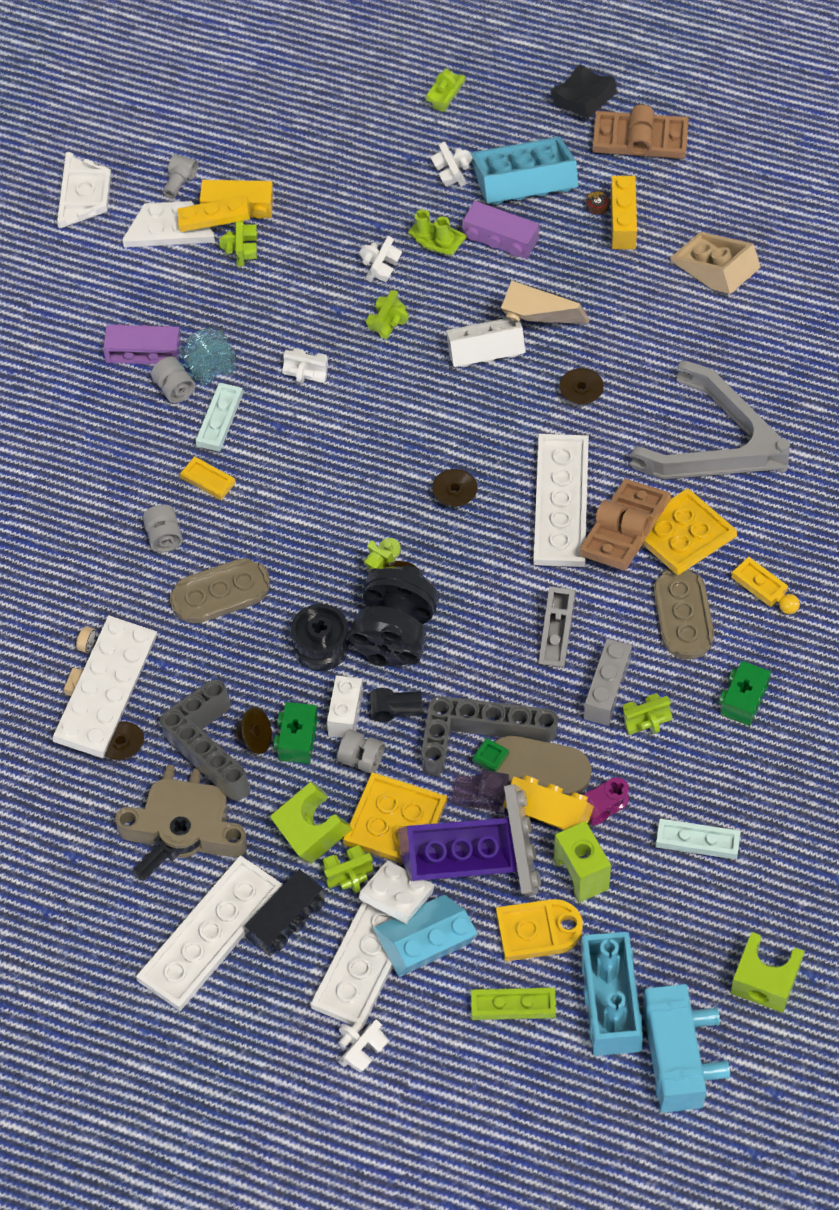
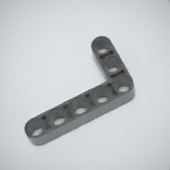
[160,680,250,800]
[422,696,558,776]

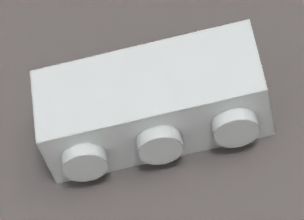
[446,318,525,367]

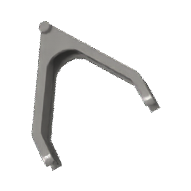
[630,360,790,479]

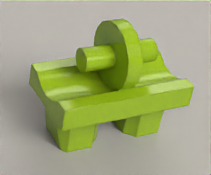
[426,68,466,112]
[219,221,257,266]
[366,290,409,339]
[364,538,401,573]
[623,693,673,735]
[323,845,374,893]

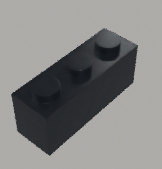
[244,869,325,957]

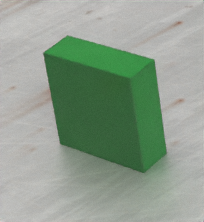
[472,738,509,774]

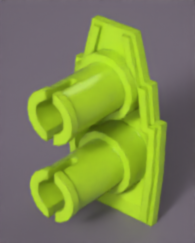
[408,209,467,256]

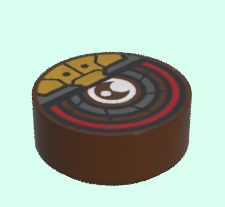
[586,191,609,215]

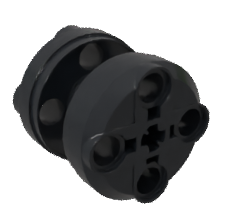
[348,566,440,667]

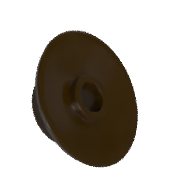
[560,368,604,405]
[432,469,478,507]
[236,707,272,754]
[104,721,144,760]

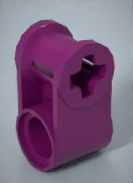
[583,778,629,826]

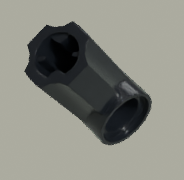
[370,688,422,722]

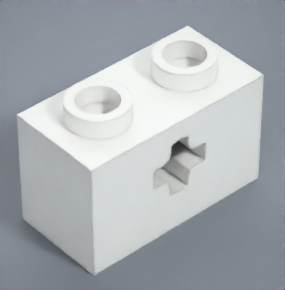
[327,675,363,738]

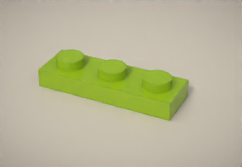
[471,988,556,1020]

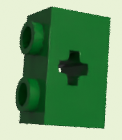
[719,661,771,726]
[274,702,318,764]

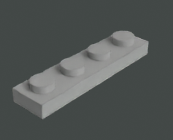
[504,784,541,896]

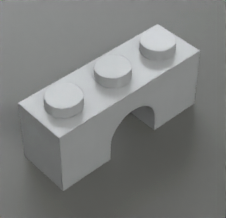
[584,639,632,726]

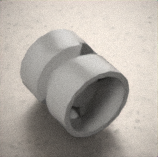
[151,356,196,403]
[143,505,183,553]
[337,729,385,774]

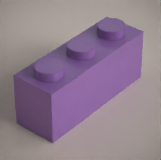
[463,201,539,259]
[103,324,181,364]

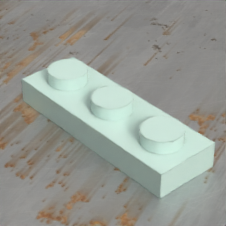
[196,383,243,452]
[656,819,741,860]

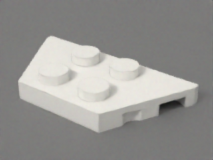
[57,152,111,228]
[123,201,215,247]

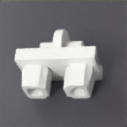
[431,141,472,187]
[360,236,402,282]
[282,348,328,383]
[338,1020,389,1073]

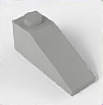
[538,586,576,667]

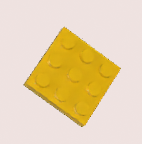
[643,488,737,576]
[343,772,448,864]

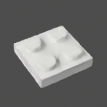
[359,860,435,924]

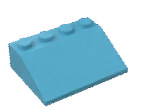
[471,137,578,204]

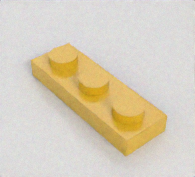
[178,195,250,232]

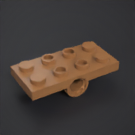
[593,105,689,159]
[579,479,671,571]

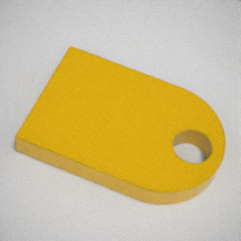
[496,899,583,962]

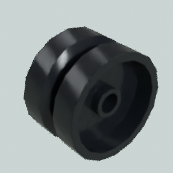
[291,604,350,671]

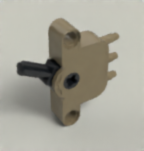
[115,764,247,881]

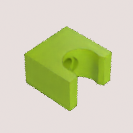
[270,782,352,864]
[554,821,611,903]
[730,932,805,1013]

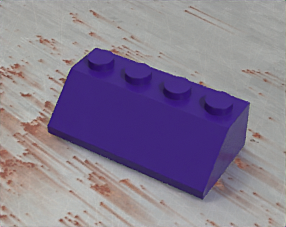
[398,818,517,881]

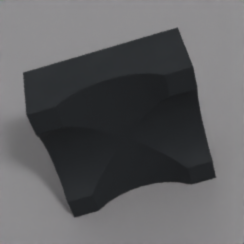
[551,64,617,118]

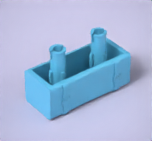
[581,932,643,1056]
[642,984,730,1113]

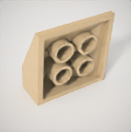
[501,281,590,324]

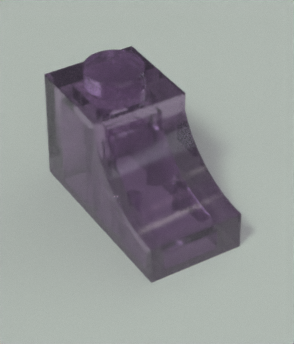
[452,770,509,813]

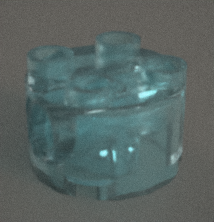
[180,328,236,385]

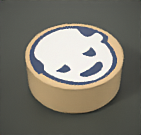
[76,626,97,653]

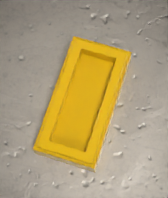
[180,456,236,501]

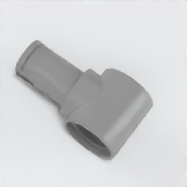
[163,154,198,199]

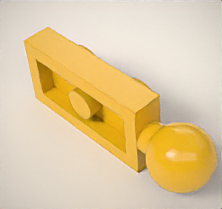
[731,557,800,615]

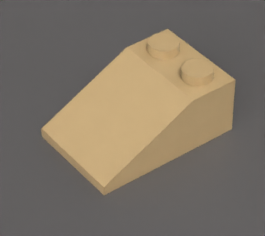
[670,232,761,294]

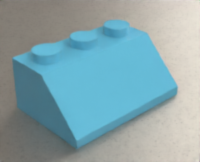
[373,895,478,977]

